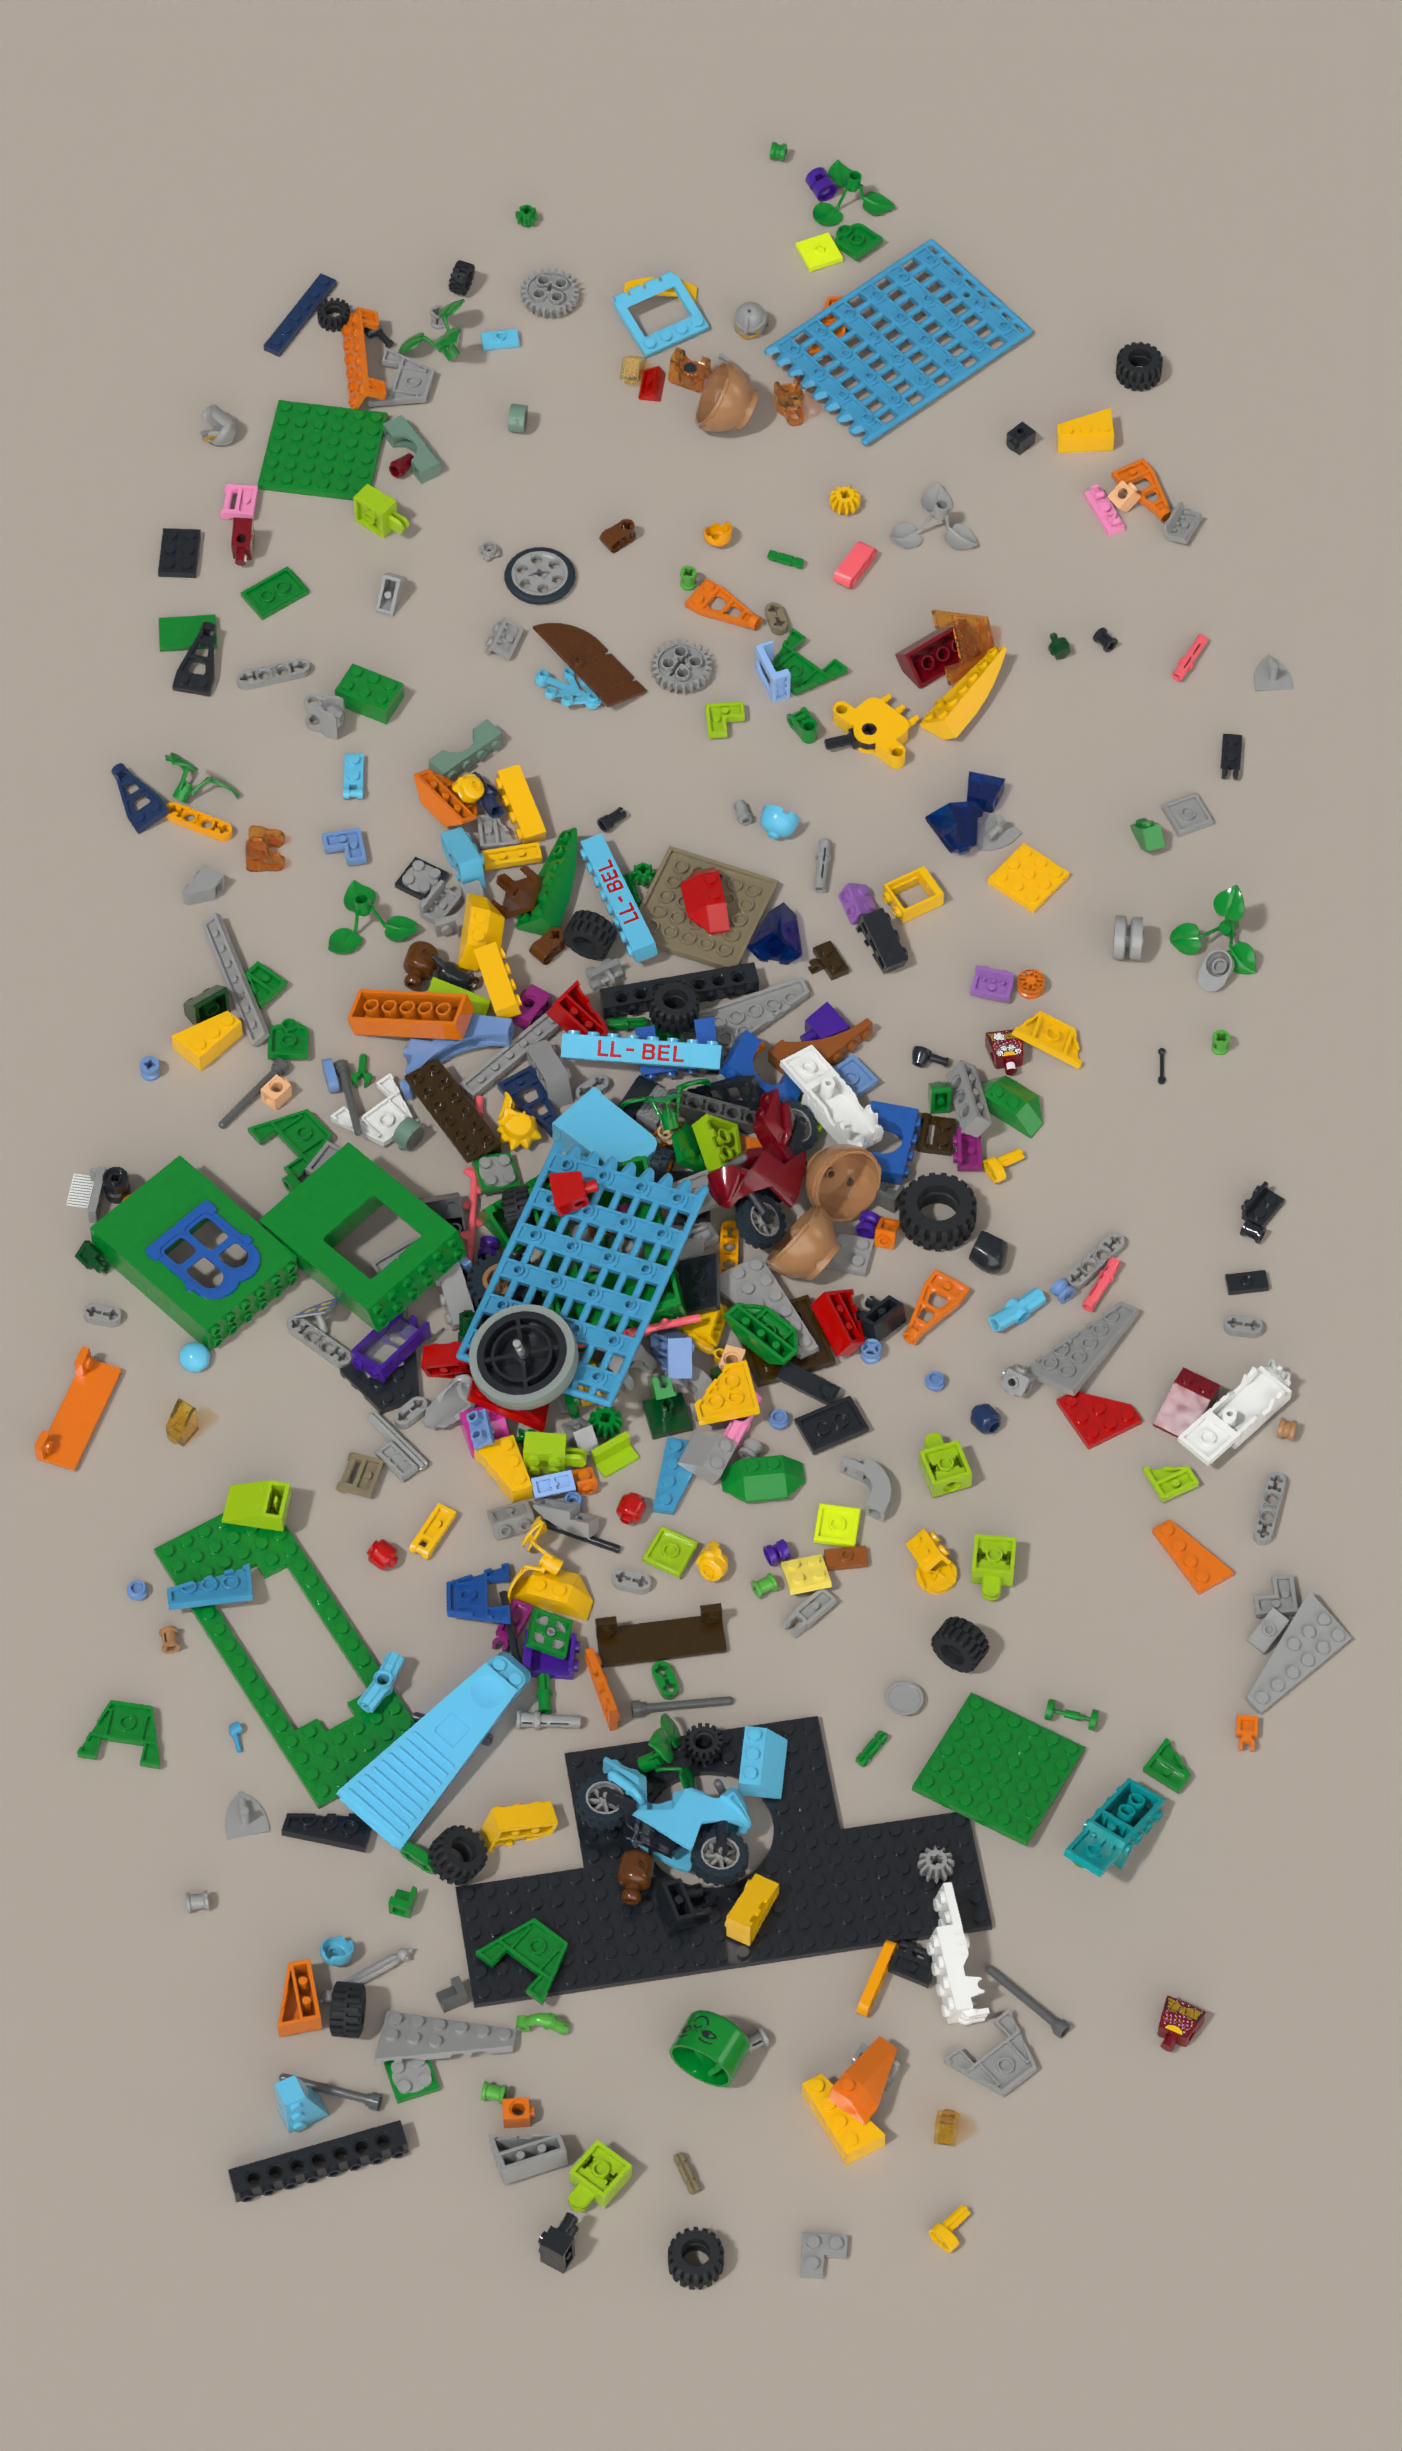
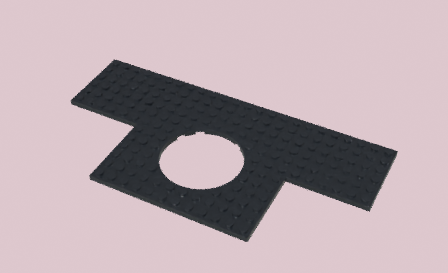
[455,1716,992,2008]

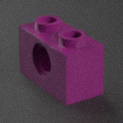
[510,984,552,1030]

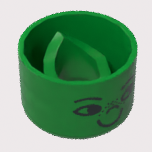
[669,2010,750,2087]

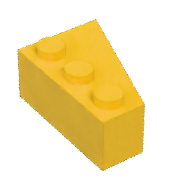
[171,1011,243,1071]
[480,1801,558,1853]

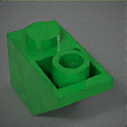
[1130,818,1165,852]

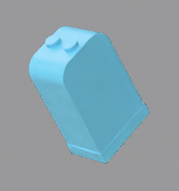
[552,1087,657,1166]

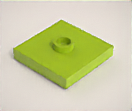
[642,1526,699,1579]

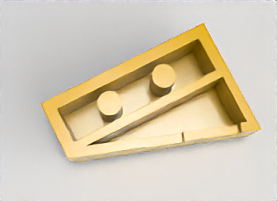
[1056,408,1114,453]
[474,1435,533,1503]
[724,1873,779,1946]

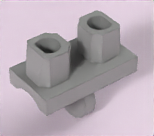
[585,958,624,991]

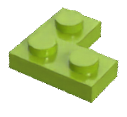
[705,701,745,739]

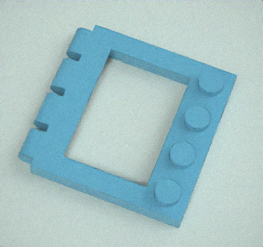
[613,271,709,359]

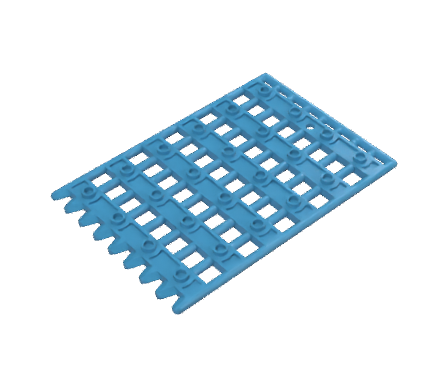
[764,239,1033,446]
[456,1141,709,1407]

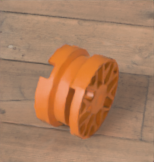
[1017,969,1045,999]

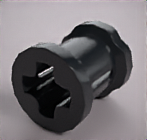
[1093,627,1118,652]
[1240,1219,1266,1244]

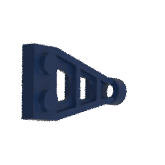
[111,763,171,834]
[497,1065,557,1138]

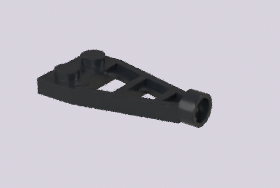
[172,622,216,697]
[687,1075,763,1111]

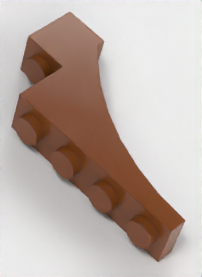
[768,1018,873,1074]

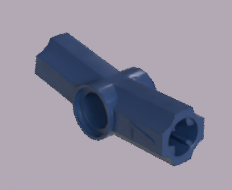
[472,772,504,819]

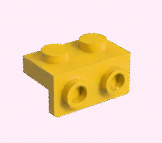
[906,1528,951,1573]

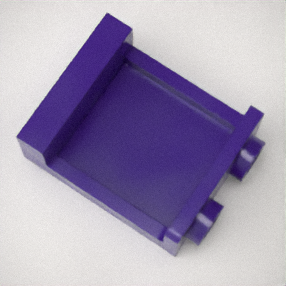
[522,1629,580,1680]

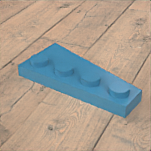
[653,1437,693,1515]
[167,1563,253,1610]

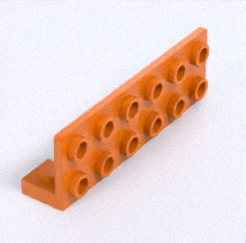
[341,307,387,409]
[34,1346,122,1471]

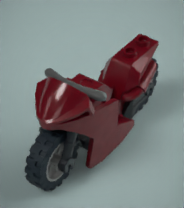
[707,1088,819,1250]

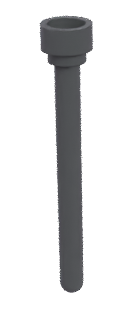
[218,1058,289,1129]
[333,1059,362,1136]
[631,1696,734,1718]
[986,1965,1071,2039]
[279,2073,383,2111]

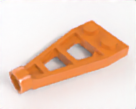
[1112,458,1172,523]
[685,578,762,631]
[903,1269,970,1345]

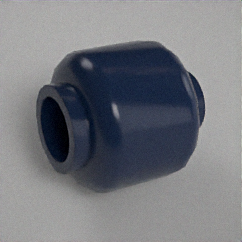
[970,1403,1001,1434]

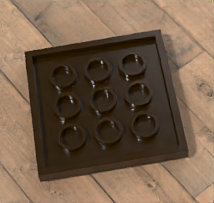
[738,1295,836,1388]

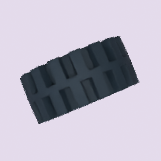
[650,1146,676,1183]

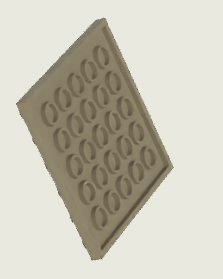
[639,846,778,968]

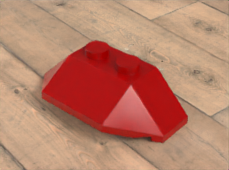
[680,867,730,935]

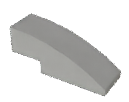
[533,1497,599,1539]

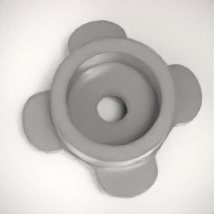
[478,541,500,560]

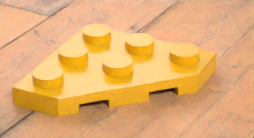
[694,1360,760,1426]

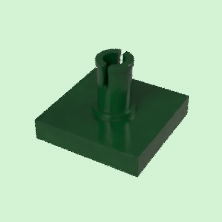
[642,1392,692,1440]

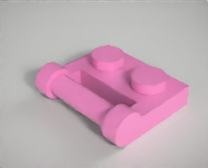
[220,484,258,520]

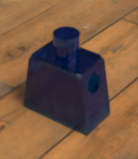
[966,771,1005,818]

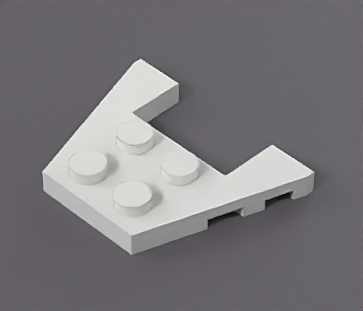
[330,1073,413,1147]

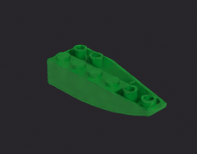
[515,827,577,936]

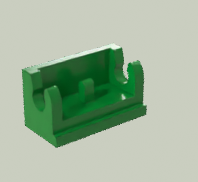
[647,1375,677,1400]

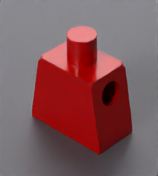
[549,1171,599,1217]

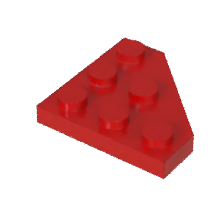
[1056,1392,1142,1450]

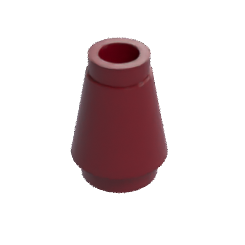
[389,453,414,478]

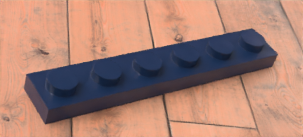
[263,273,337,357]

